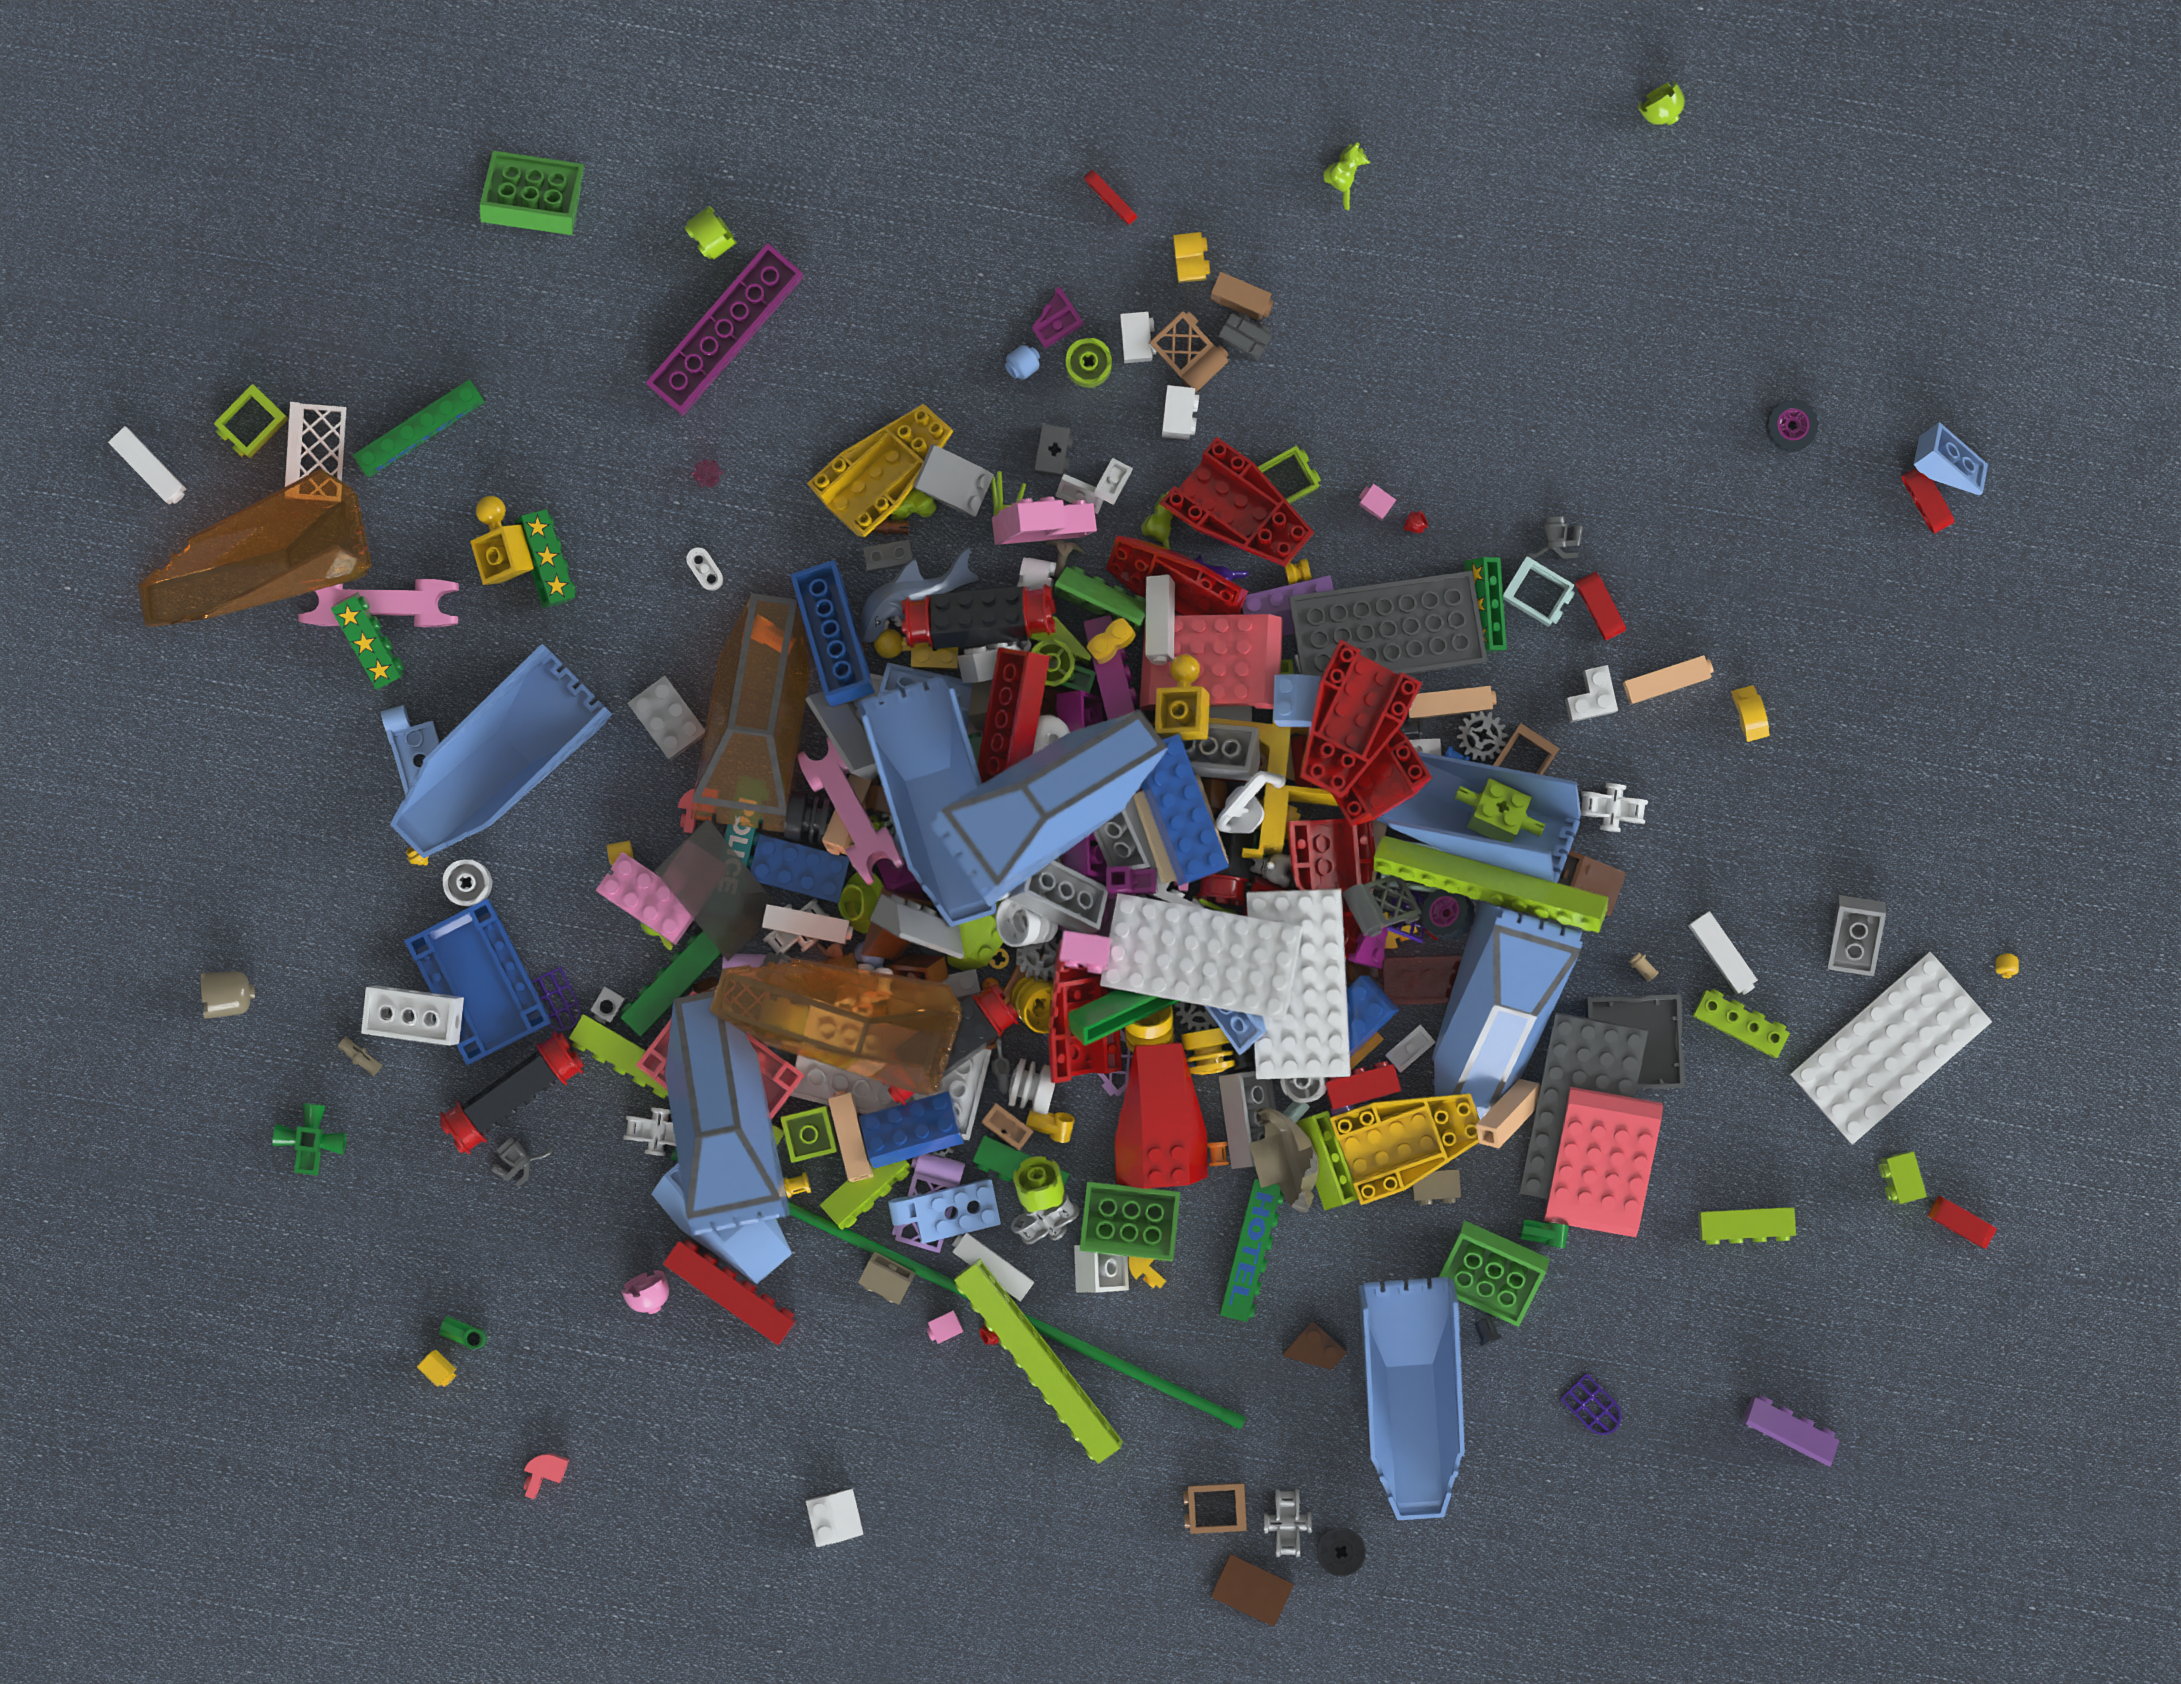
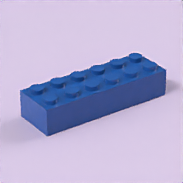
[790,560,875,707]
[1141,734,1229,886]

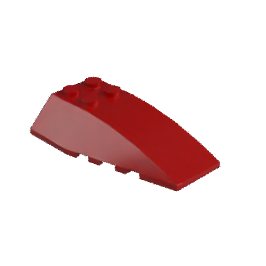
[1287,818,1376,959]
[1048,934,1122,1083]
[1114,1042,1208,1189]

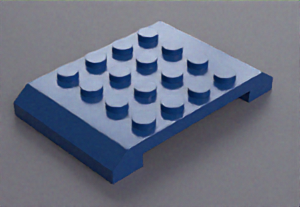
[404,898,551,1066]

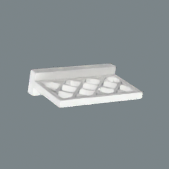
[284,402,346,500]

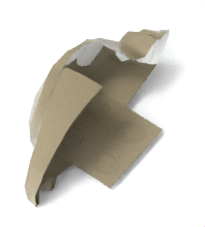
[1249,1107,1319,1212]

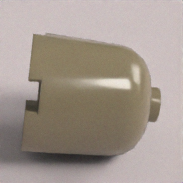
[201,971,255,1019]

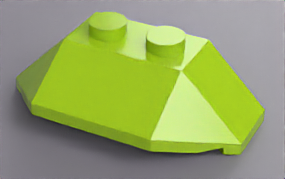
[947,900,1004,972]

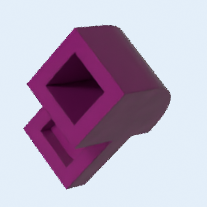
[1106,866,1157,896]

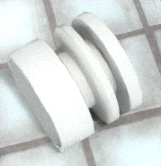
[996,898,1058,947]
[1008,1058,1055,1115]

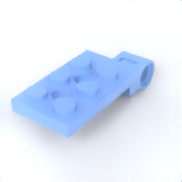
[381,705,440,795]
[888,1178,1001,1244]

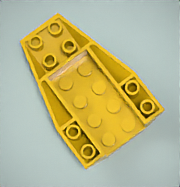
[807,404,953,537]
[1330,1093,1480,1205]

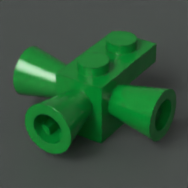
[273,1103,347,1176]

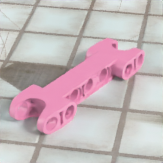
[298,578,459,628]
[797,737,904,885]

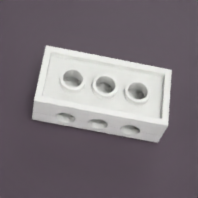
[361,985,464,1046]

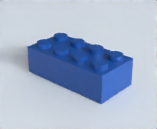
[748,834,851,904]
[1346,976,1400,1058]
[859,1091,964,1169]

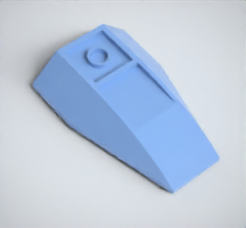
[652,1163,792,1284]

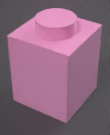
[1358,484,1396,521]
[926,1310,964,1344]

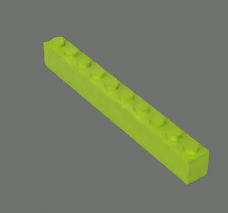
[1374,835,1608,933]
[569,1014,784,1147]
[954,1258,1123,1464]

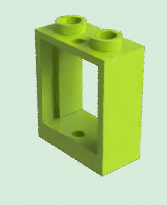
[213,384,289,458]
[1258,445,1321,504]

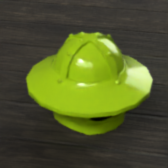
[838,872,885,933]

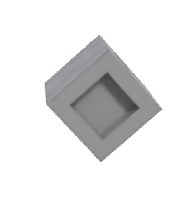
[590,987,626,1024]

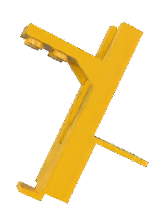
[1209,709,1338,860]

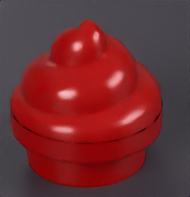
[1403,511,1428,534]
[979,1324,999,1345]

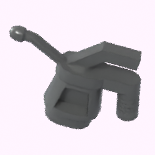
[1527,516,1583,559]
[991,1037,1010,1094]
[491,1137,553,1188]

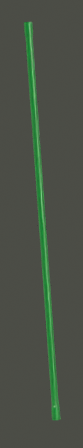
[670,1147,1246,1430]

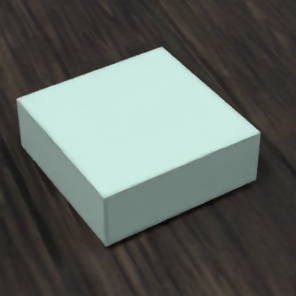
[1283,1101,1310,1123]

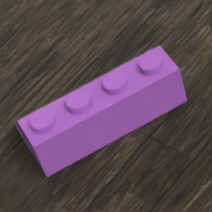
[1242,575,1334,636]
[1740,1395,1839,1467]

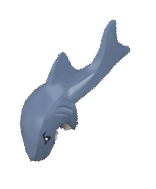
[859,547,978,643]

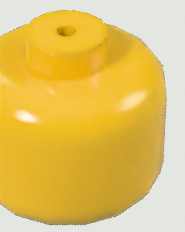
[1995,953,2019,978]

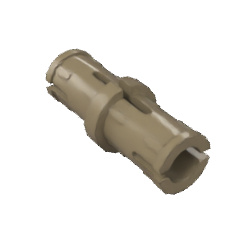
[337,1036,383,1077]

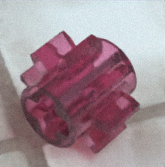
[692,459,723,488]

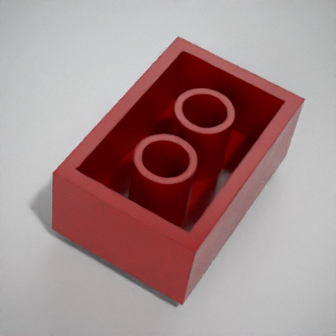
[1325,1061,1401,1110]

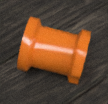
[1207,1141,1229,1166]

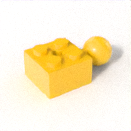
[470,496,534,585]
[874,629,959,671]
[1155,654,1210,740]

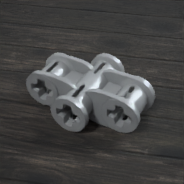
[1011,1193,1080,1245]
[1264,1489,1312,1557]

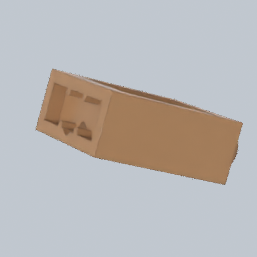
[1210,272,1274,322]
[1492,723,1560,775]
[982,1103,1033,1151]
[1183,1482,1247,1534]

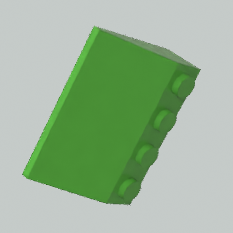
[480,151,584,235]
[1054,566,1146,633]
[1080,1182,1180,1261]
[1438,1220,1550,1327]

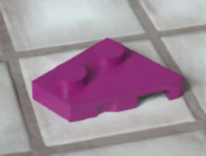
[1032,286,1084,349]
[1348,927,1388,969]

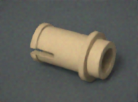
[1629,952,1659,982]

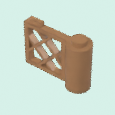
[1148,311,1229,393]

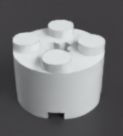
[1017,557,1056,591]
[443,859,493,907]

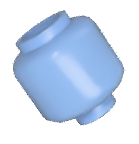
[1005,345,1040,380]

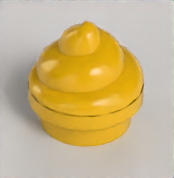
[406,846,429,866]

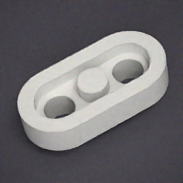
[687,548,723,591]

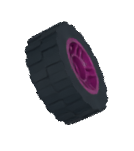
[1766,399,1819,452]
[1421,889,1475,941]

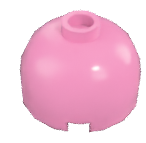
[621,1270,669,1314]

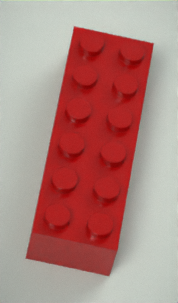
[977,647,1050,784]
[663,1239,797,1345]

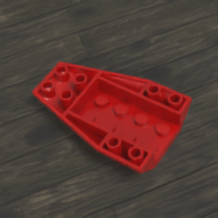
[1160,437,1314,567]
[1106,536,1248,616]
[1300,639,1422,798]
[1309,727,1432,826]

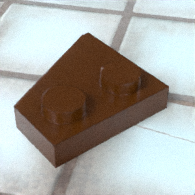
[1282,1321,1347,1370]

